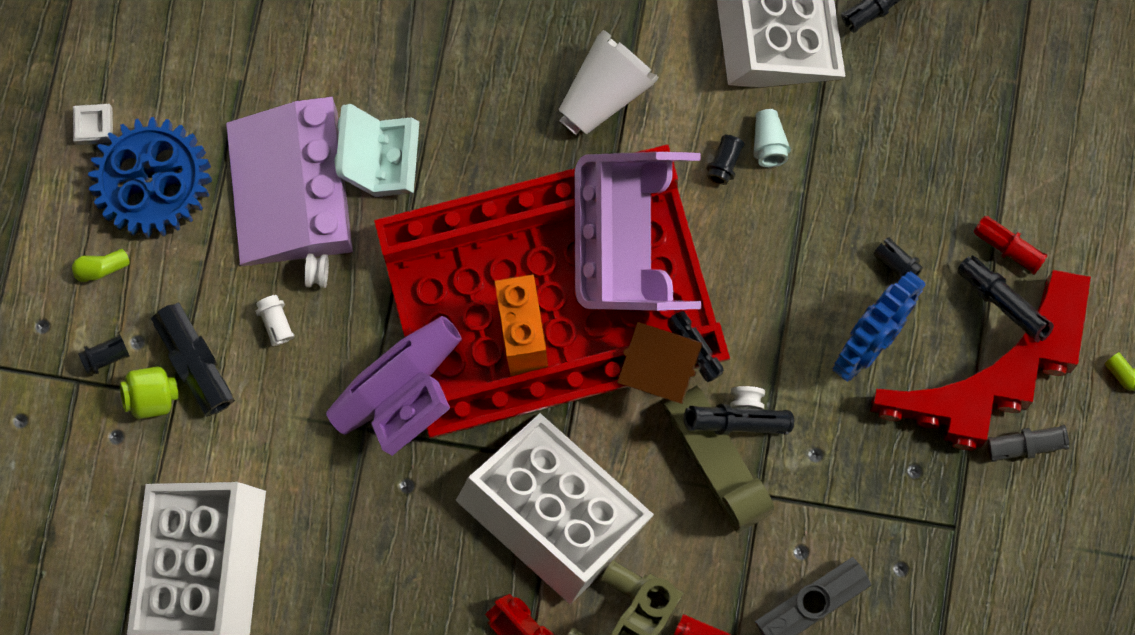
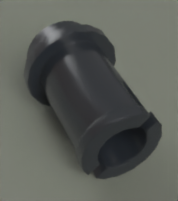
[706,134,745,185]
[873,237,923,281]
[78,334,130,374]

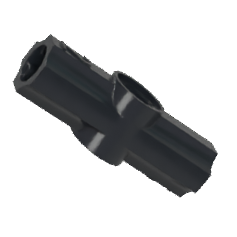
[151,302,235,417]

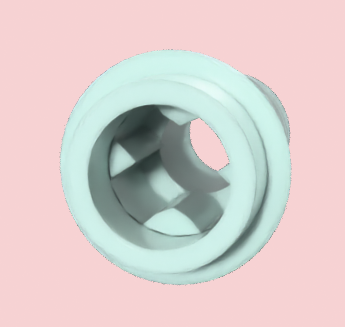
[754,109,791,168]

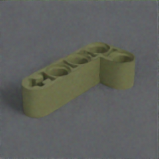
[663,385,774,533]

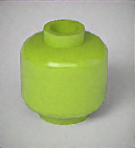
[120,366,178,419]

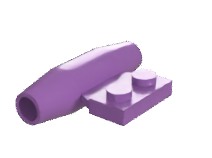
[326,316,461,456]

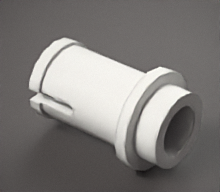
[255,295,295,346]

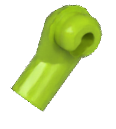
[72,249,130,282]
[1104,352,1135,391]

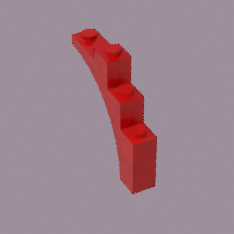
[870,270,1091,451]

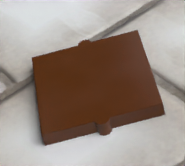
[617,322,702,404]

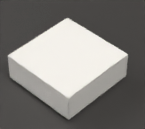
[73,104,113,145]

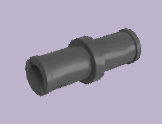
[987,425,1069,462]

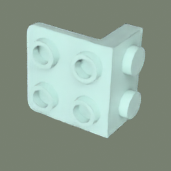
[334,104,419,197]

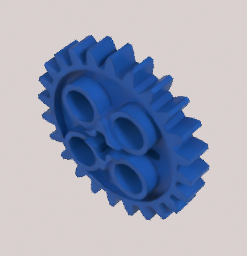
[88,117,212,238]
[832,271,925,382]

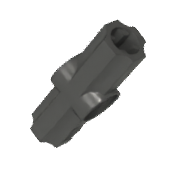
[755,557,872,635]

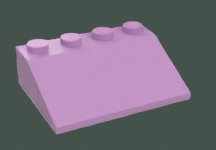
[226,97,353,266]

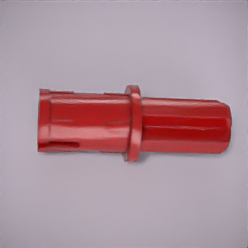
[974,216,1048,275]

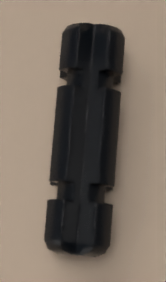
[667,311,724,382]

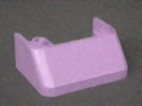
[575,152,701,311]

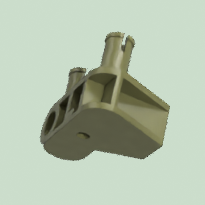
[568,560,684,635]

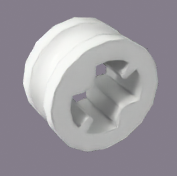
[305,253,329,288]
[730,386,765,410]

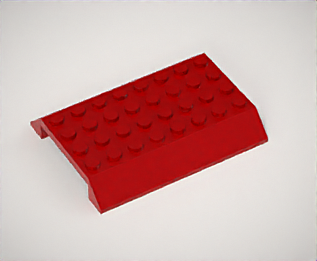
[374,144,730,439]

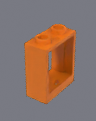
[495,275,548,376]

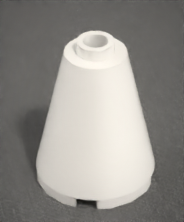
[559,30,659,135]

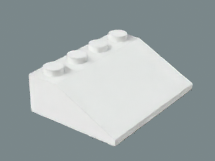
[717,0,845,87]
[456,413,654,605]
[127,482,266,635]

